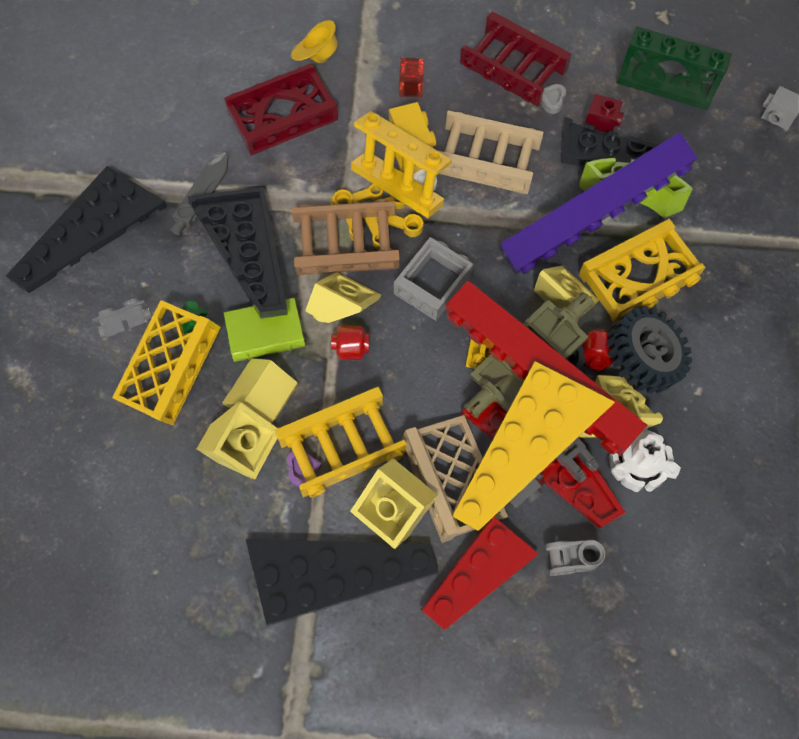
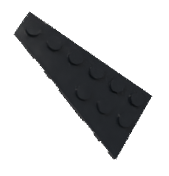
[6,166,167,293]
[188,187,288,319]
[246,539,438,626]

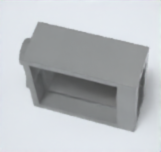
[394,237,473,321]

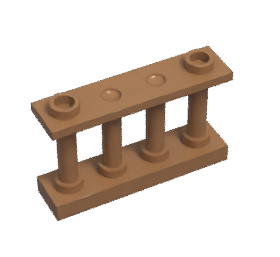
[291,199,400,275]

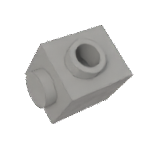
[761,86,799,130]

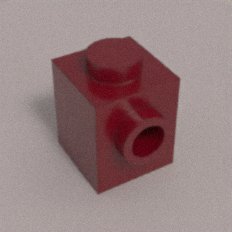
[585,93,624,133]

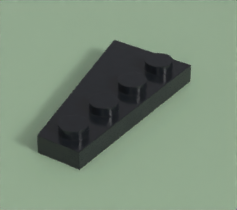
[562,117,658,165]

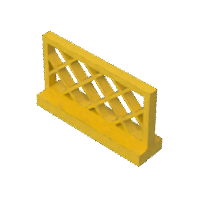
[112,300,221,426]

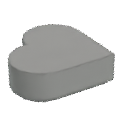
[541,84,566,114]

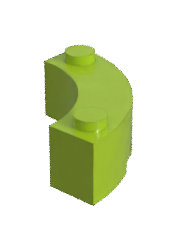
[579,158,693,218]

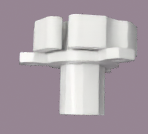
[608,428,681,492]

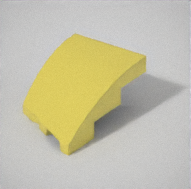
[579,375,663,437]

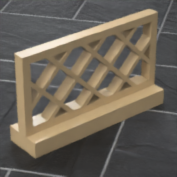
[401,415,508,543]

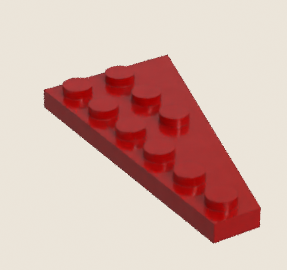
[461,401,626,529]

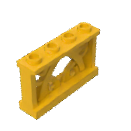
[579,219,705,323]

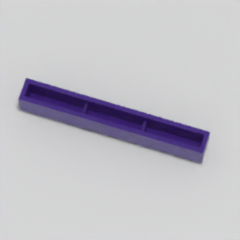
[499,132,697,275]

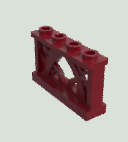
[224,63,338,156]

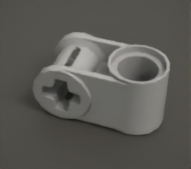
[545,540,605,576]

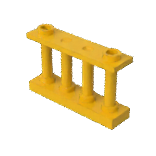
[351,111,452,218]
[275,387,407,498]

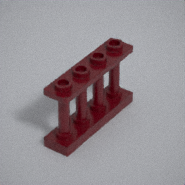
[460,11,572,106]

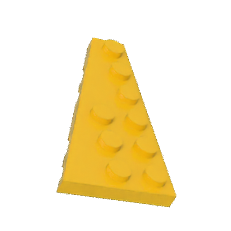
[453,361,615,531]

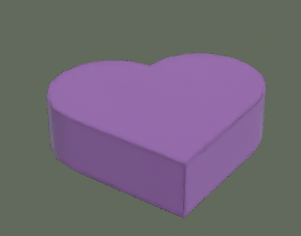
[287,451,322,487]

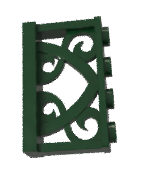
[616,26,732,110]

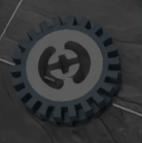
[607,306,692,393]

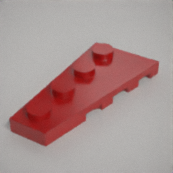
[420,517,538,630]

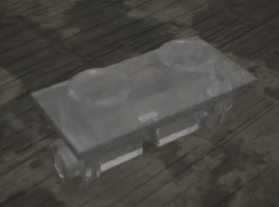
[92,298,152,338]

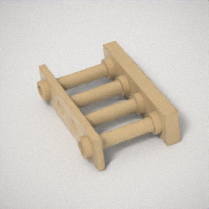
[437,111,544,194]

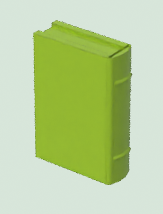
[224,298,305,362]

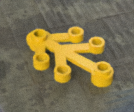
[331,184,423,249]

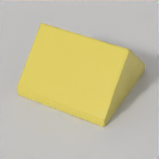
[534,266,599,316]
[222,358,298,425]

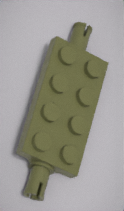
[464,292,594,418]

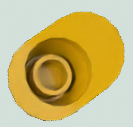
[291,20,338,63]

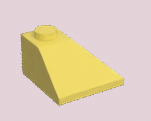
[305,272,381,323]
[197,402,278,479]

